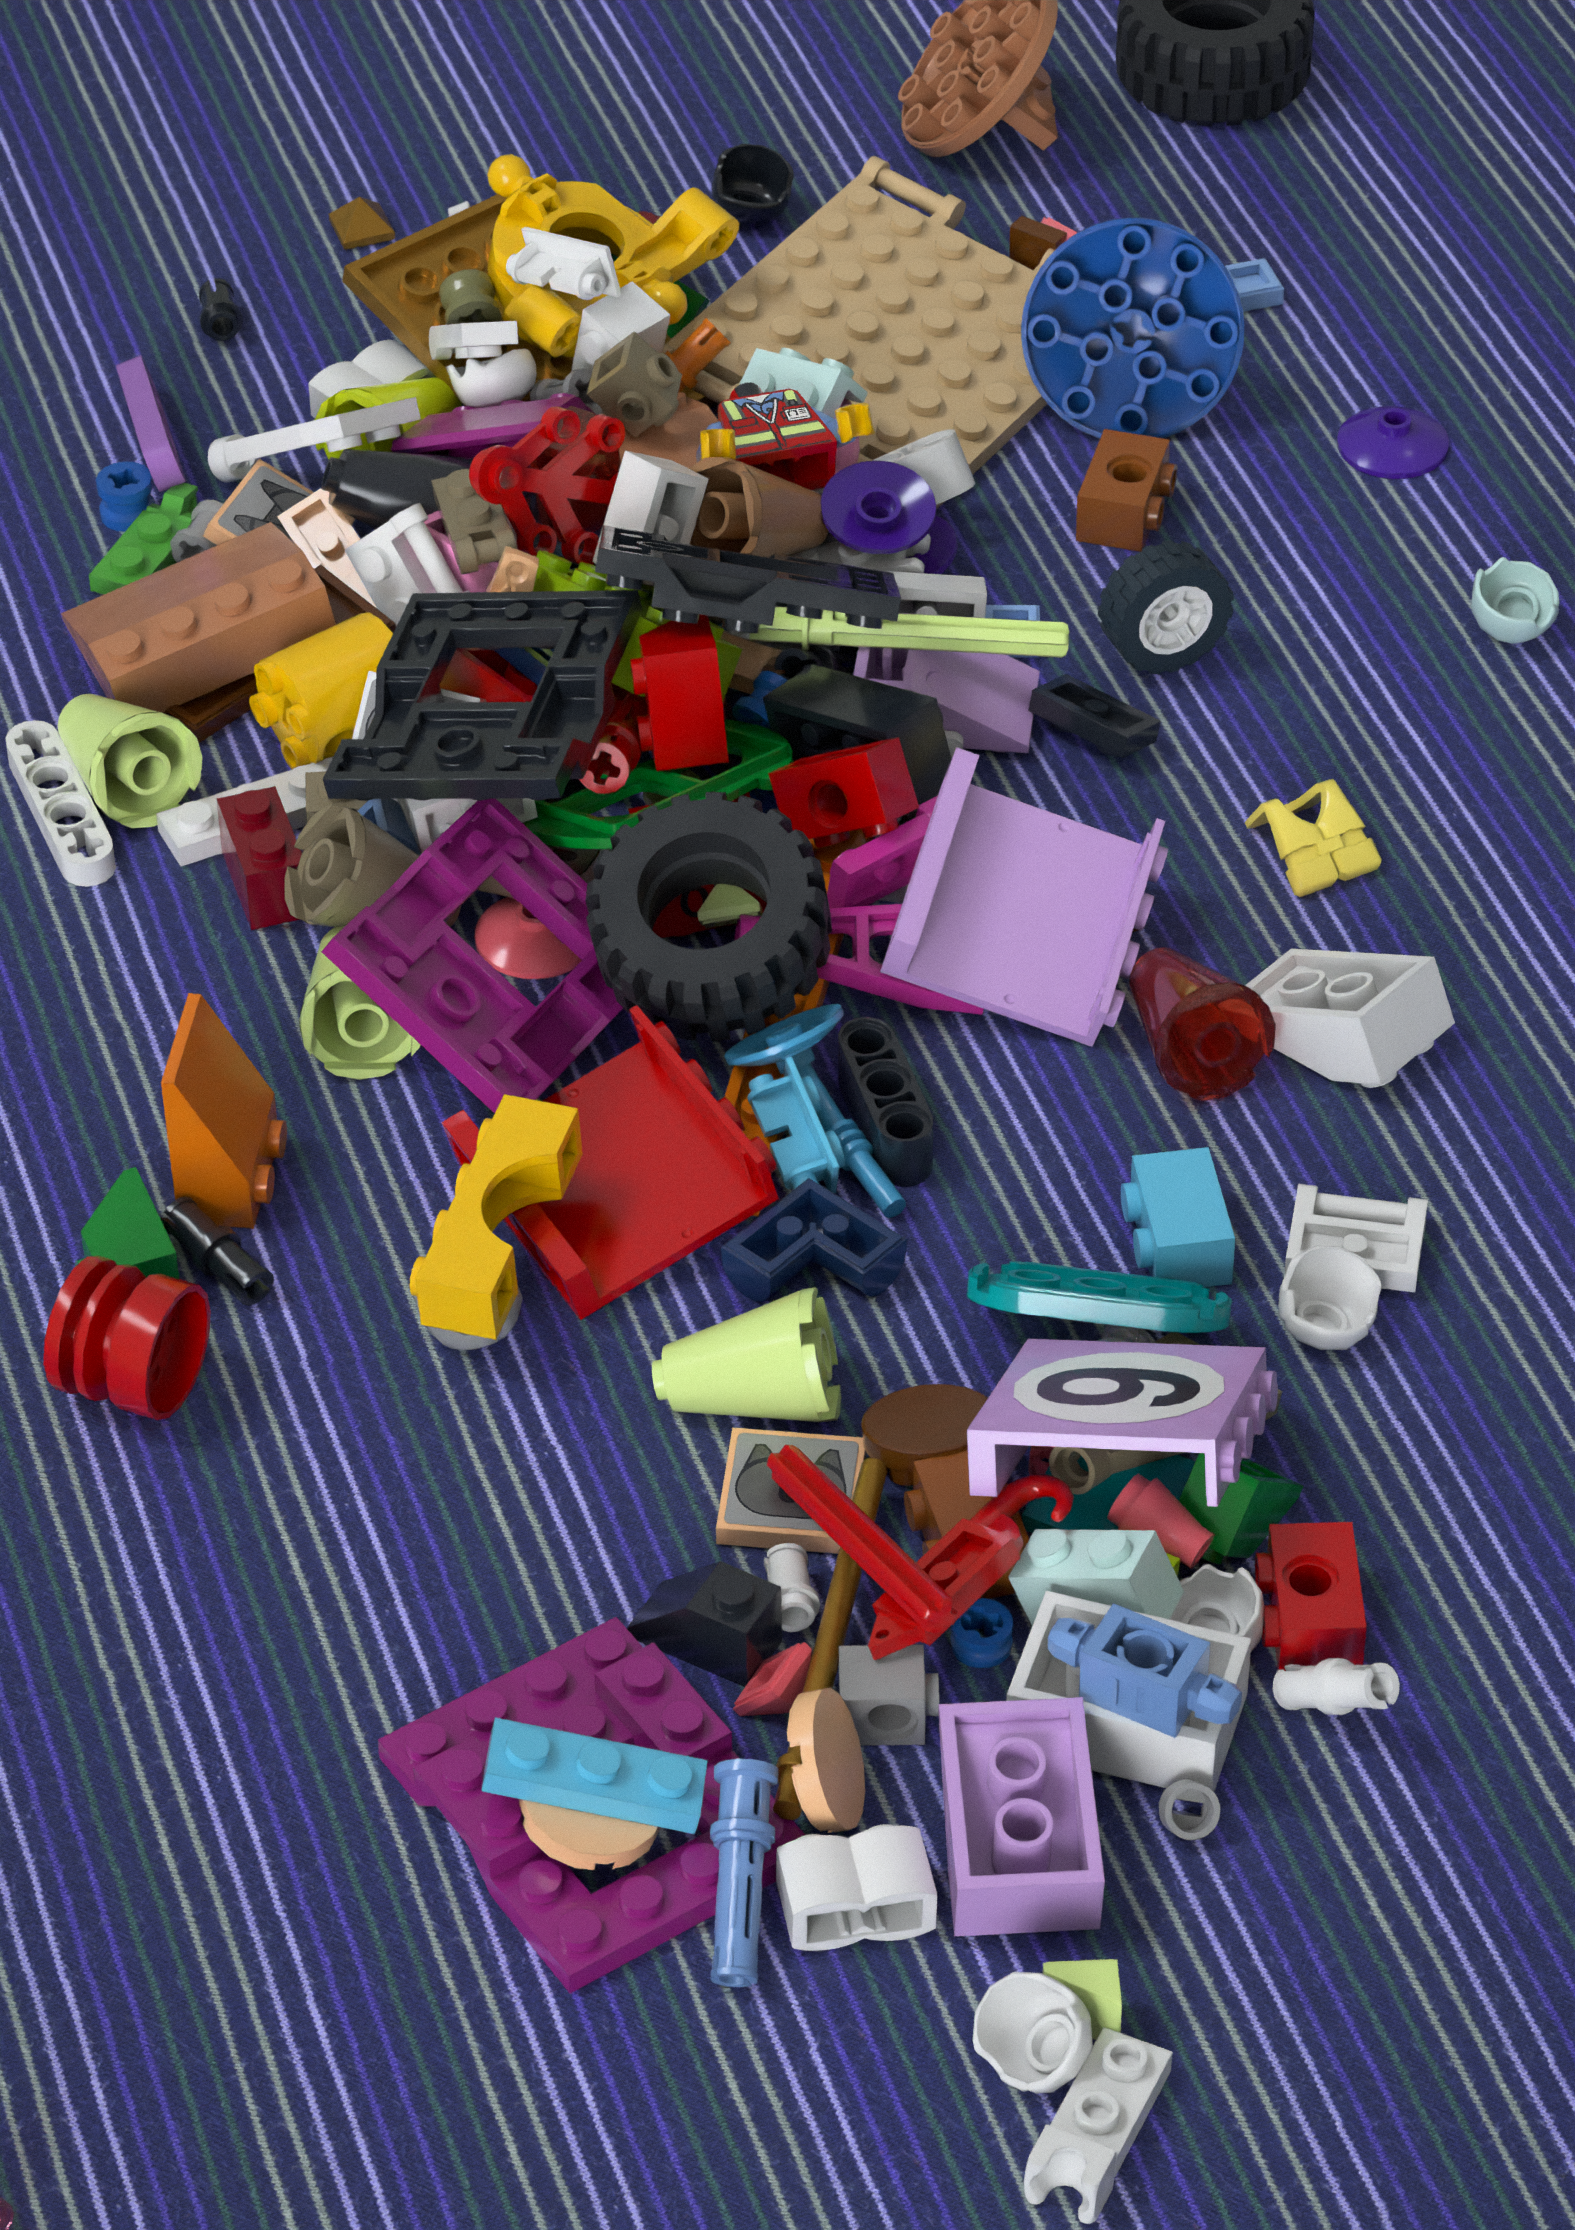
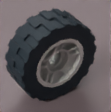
[1098,540,1234,674]

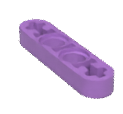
[116,355,186,492]

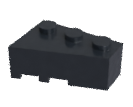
[762,664,951,826]

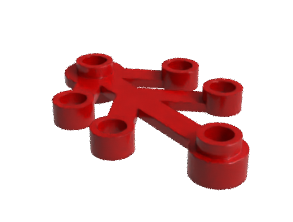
[469,406,625,565]

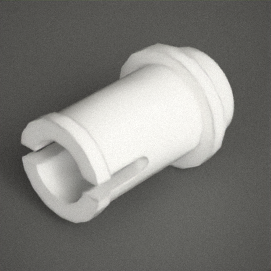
[764,1543,820,1632]

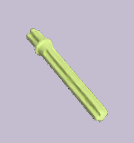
[749,607,1069,658]

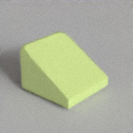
[1043,1959,1122,2040]

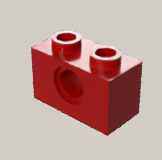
[768,737,919,848]
[1255,1522,1367,1671]

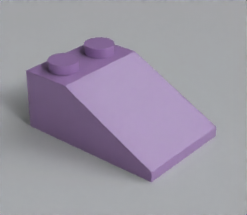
[938,1697,1105,1937]

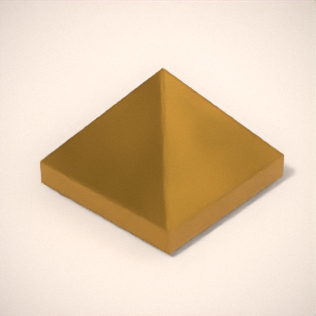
[329,197,395,250]

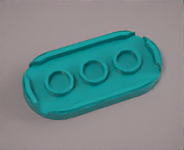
[966,1261,1232,1333]

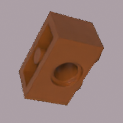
[1076,429,1177,552]

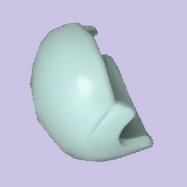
[1471,557,1559,644]

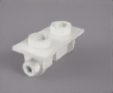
[506,227,622,300]

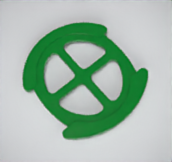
[522,720,794,849]

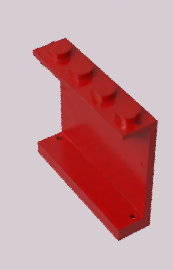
[441,1005,779,1320]

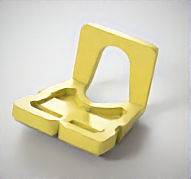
[1245,779,1382,897]

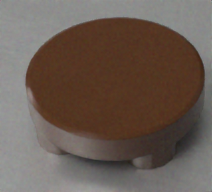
[861,1384,988,1486]

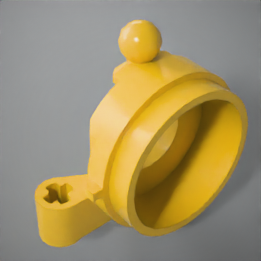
[487,154,739,357]

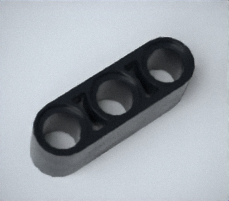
[838,1017,933,1187]

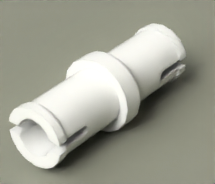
[1273,1658,1400,1715]

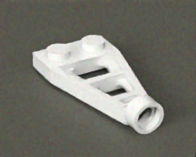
[208,397,421,482]

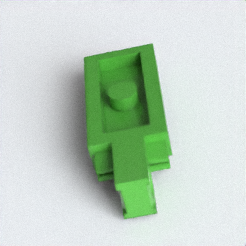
[89,483,198,594]

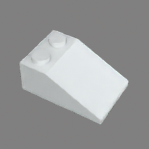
[1217,949,1455,1088]

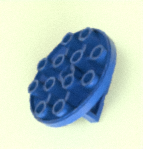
[1021,218,1244,438]

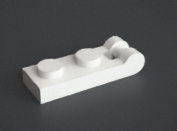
[429,321,518,360]

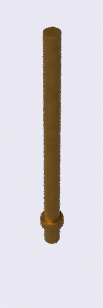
[773,1458,888,1820]

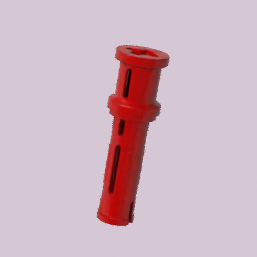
[579,692,647,794]

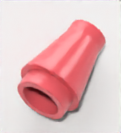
[1107,1474,1215,1569]

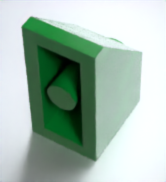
[75,1167,179,1279]
[1179,1453,1304,1564]

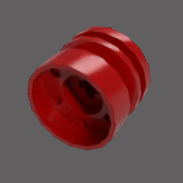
[43,1256,211,1420]

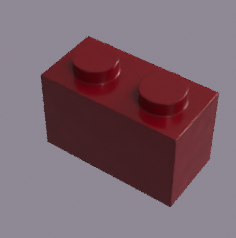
[216,786,302,930]

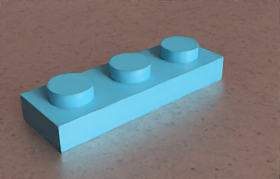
[481,1717,707,1834]

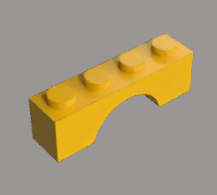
[410,1094,583,1340]

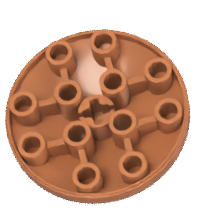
[898,0,1058,157]

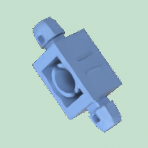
[1048,1603,1242,1738]

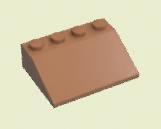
[61,522,336,713]

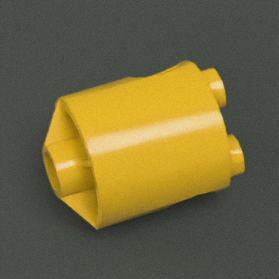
[249,612,393,769]

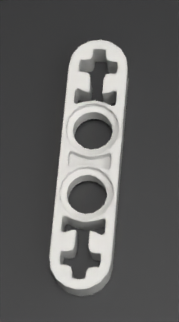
[5,720,116,887]

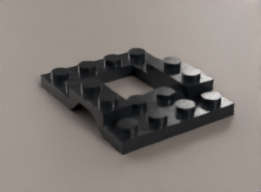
[595,525,901,633]
[322,590,643,801]

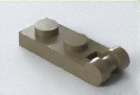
[431,469,517,575]

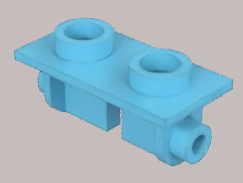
[747,1057,845,1194]

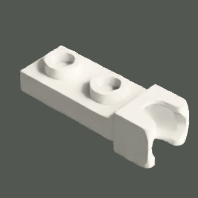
[1024,2027,1173,2224]

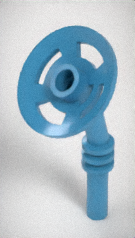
[724,1004,906,1218]

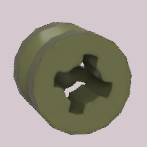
[439,269,501,325]

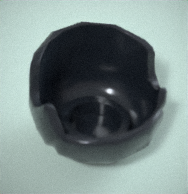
[711,144,794,225]

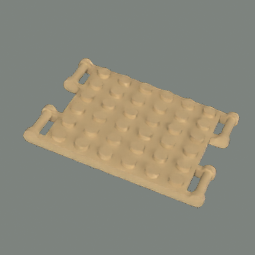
[662,156,1055,510]

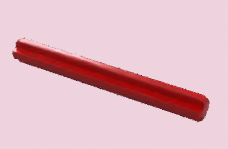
[767,1445,958,1634]

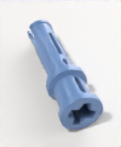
[710,1759,779,1987]

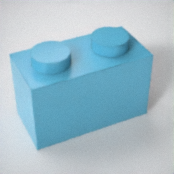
[1121,1147,1235,1288]

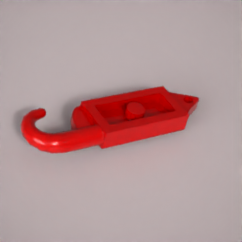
[868,1474,1074,1660]

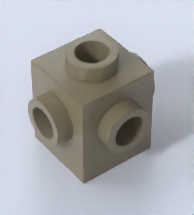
[587,332,682,437]

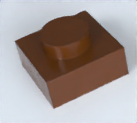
[1009,215,1067,270]

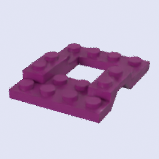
[321,799,623,1113]
[378,1617,805,1994]

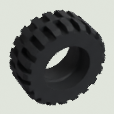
[1116,0,1315,126]
[585,792,832,1041]

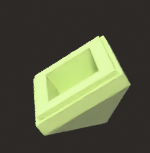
[697,884,763,929]

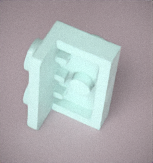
[739,348,868,418]

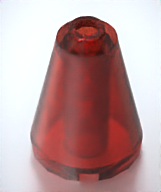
[1129,947,1276,1101]

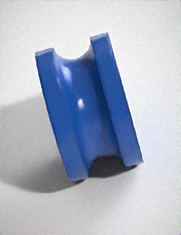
[950,1598,1013,1668]

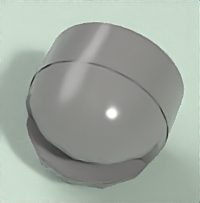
[1159,1779,1220,1840]

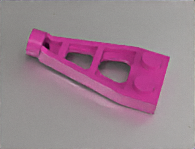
[734,904,984,1015]

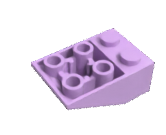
[854,613,1040,753]

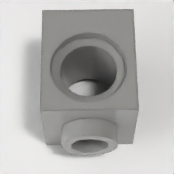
[839,1645,939,1746]

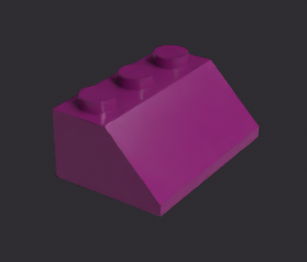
[391,393,599,478]

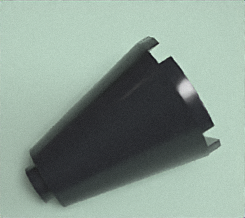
[321,449,474,537]

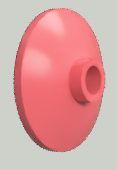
[475,897,582,979]

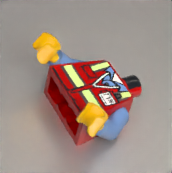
[696,383,875,490]

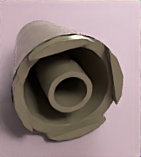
[285,804,461,927]

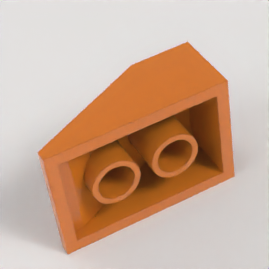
[161,993,287,1229]

